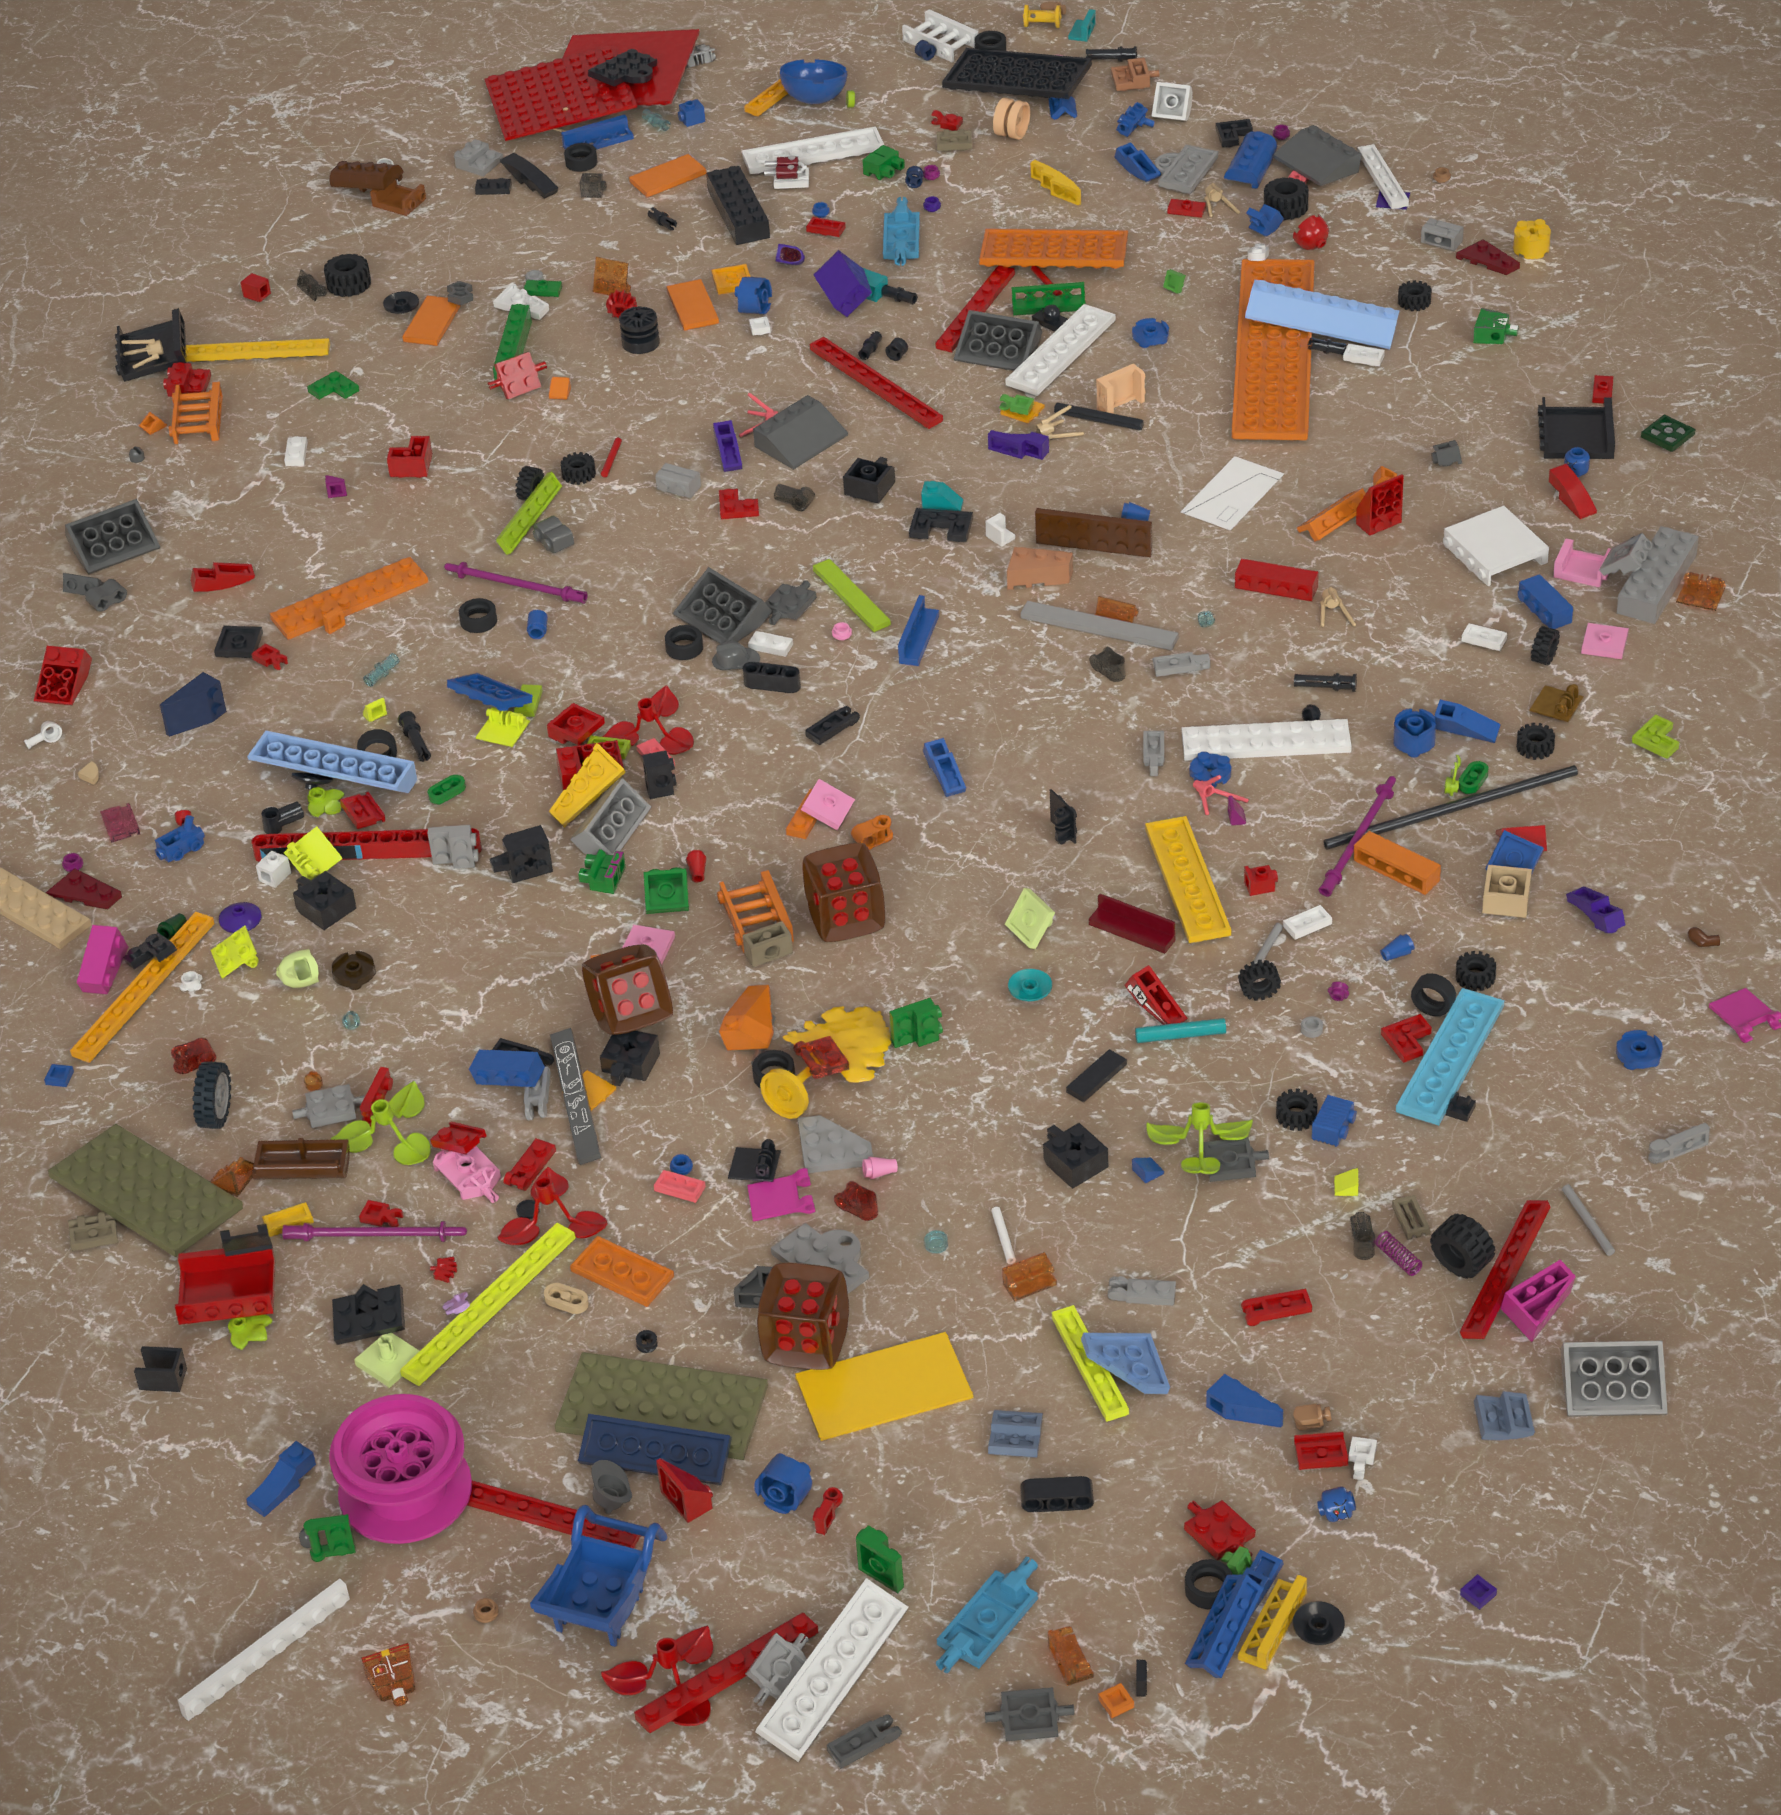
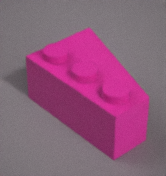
[77,925,129,994]
[1501,1260,1576,1342]

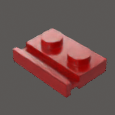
[340,792,385,829]
[430,1121,487,1154]
[1294,1432,1348,1470]

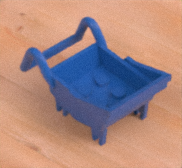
[530,1505,668,1647]

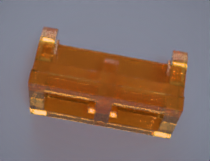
[1002,1252,1057,1302]
[1048,1626,1094,1686]

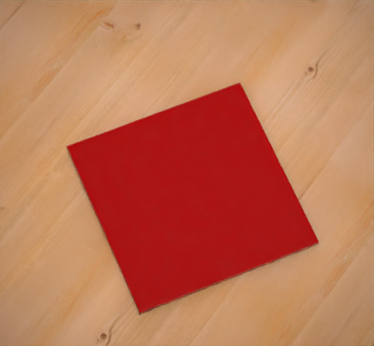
[562,29,700,106]
[484,46,637,141]

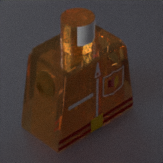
[361,1643,416,1706]

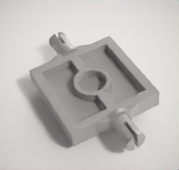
[292,1084,366,1128]
[745,1633,809,1706]

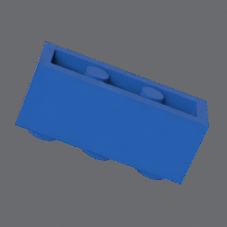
[1518,574,1573,629]
[469,1049,545,1087]

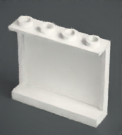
[1443,506,1549,586]

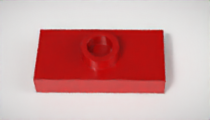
[1167,199,1206,218]
[806,217,846,237]
[1592,375,1614,404]

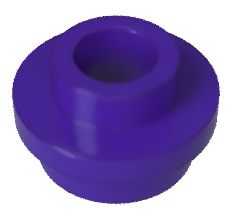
[923,196,941,212]

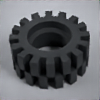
[1398,280,1432,311]
[560,452,596,485]
[515,466,544,501]
[1531,626,1560,666]
[1516,723,1555,760]
[1455,951,1496,991]
[1238,960,1281,1001]
[1276,1089,1318,1131]

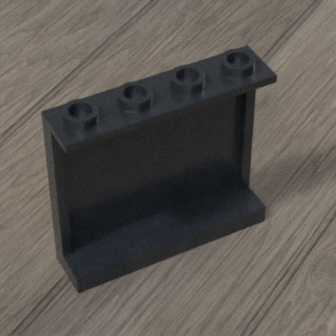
[115,308,187,382]
[1538,397,1615,459]

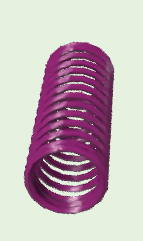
[1375,1231,1423,1276]

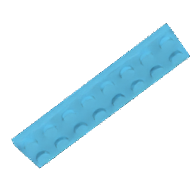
[1396,988,1504,1126]

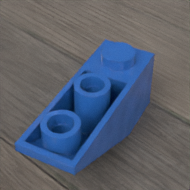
[1434,699,1501,743]
[1206,1374,1283,1428]

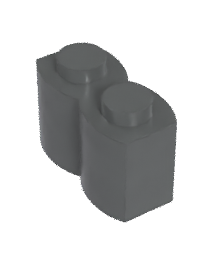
[533,515,574,553]

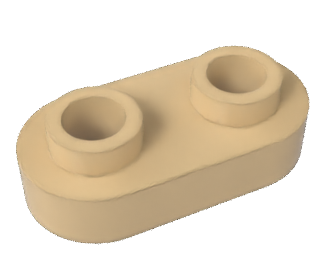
[544,1283,589,1314]

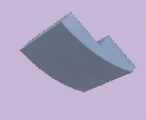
[1474,1391,1535,1440]
[988,1410,1043,1457]

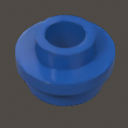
[812,202,830,218]
[670,1154,693,1175]

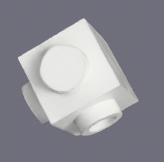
[256,851,291,888]

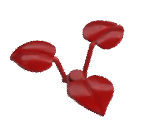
[602,685,694,755]
[497,1167,608,1245]
[601,1625,713,1726]

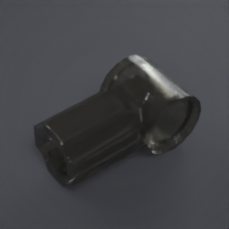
[774,484,815,512]
[1350,1212,1375,1260]

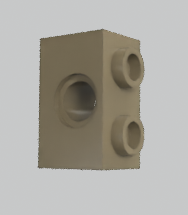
[743,921,793,967]

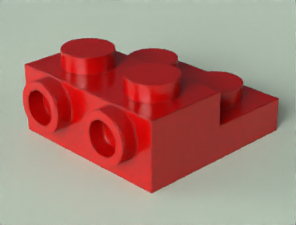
[163,362,211,397]
[547,703,605,745]

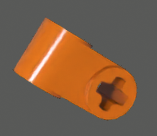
[851,815,893,850]

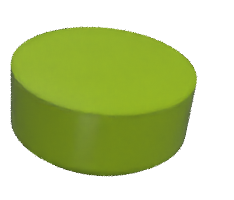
[846,90,855,108]

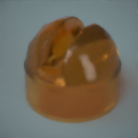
[304,1071,323,1091]

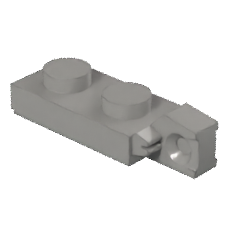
[1152,652,1210,677]
[1143,731,1164,776]

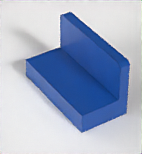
[1048,96,1077,120]

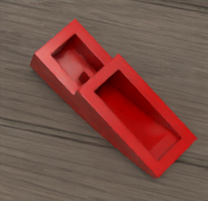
[1549,464,1597,519]
[190,562,255,592]

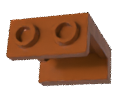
[370,180,426,216]

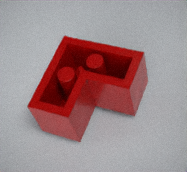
[387,436,433,478]

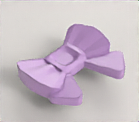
[442,1292,470,1315]

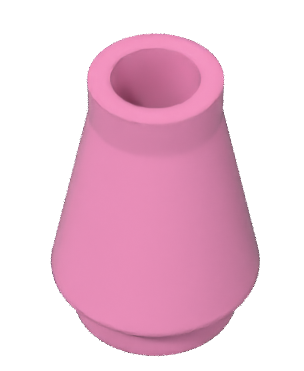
[862,1156,897,1179]

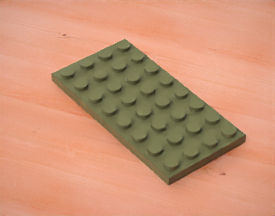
[48,1124,243,1257]
[555,1352,768,1460]

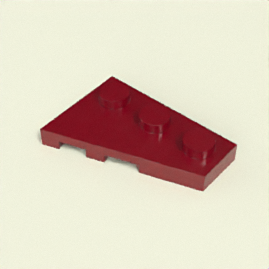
[1456,239,1520,275]
[45,868,122,910]

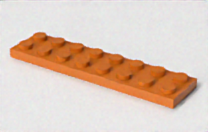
[270,557,428,640]

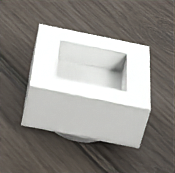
[749,317,771,335]

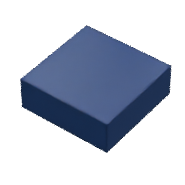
[44,1064,74,1087]

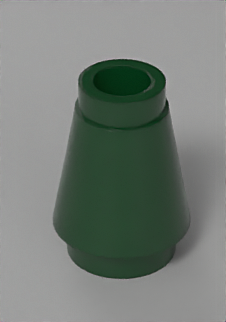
[157,913,187,940]

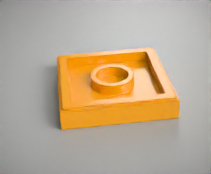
[711,264,751,295]

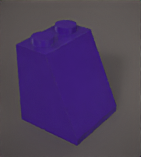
[813,250,872,317]

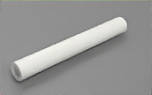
[991,1207,1016,1264]

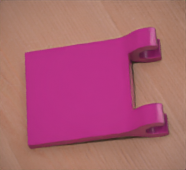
[1709,988,1781,1043]
[747,1168,816,1222]

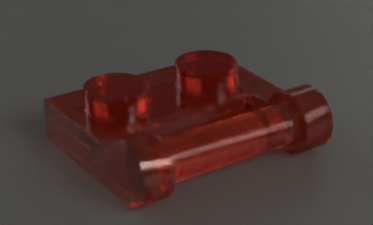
[793,1036,849,1079]

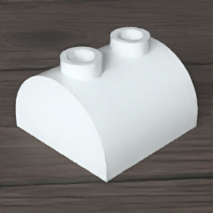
[1152,82,1192,121]

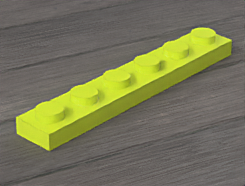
[1052,1305,1129,1422]

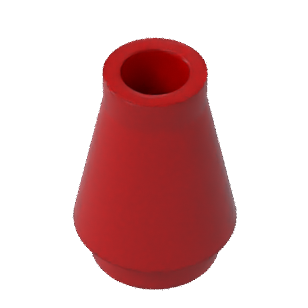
[686,850,707,882]

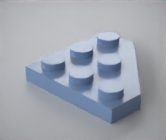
[1081,1333,1170,1394]

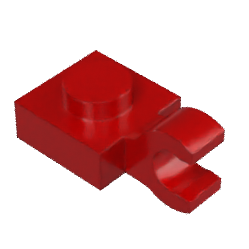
[931,110,963,131]

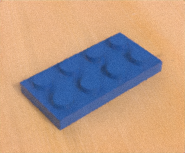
[447,673,532,711]

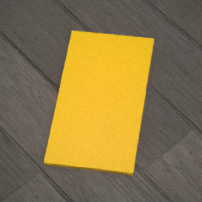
[795,1332,973,1441]

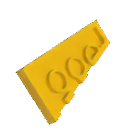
[549,743,626,828]

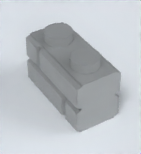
[1421,218,1464,251]
[655,463,701,498]

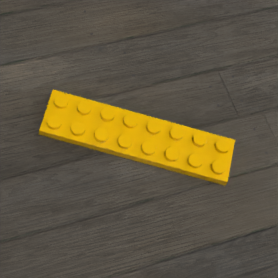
[1145,816,1231,943]

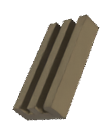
[1392,1195,1430,1240]

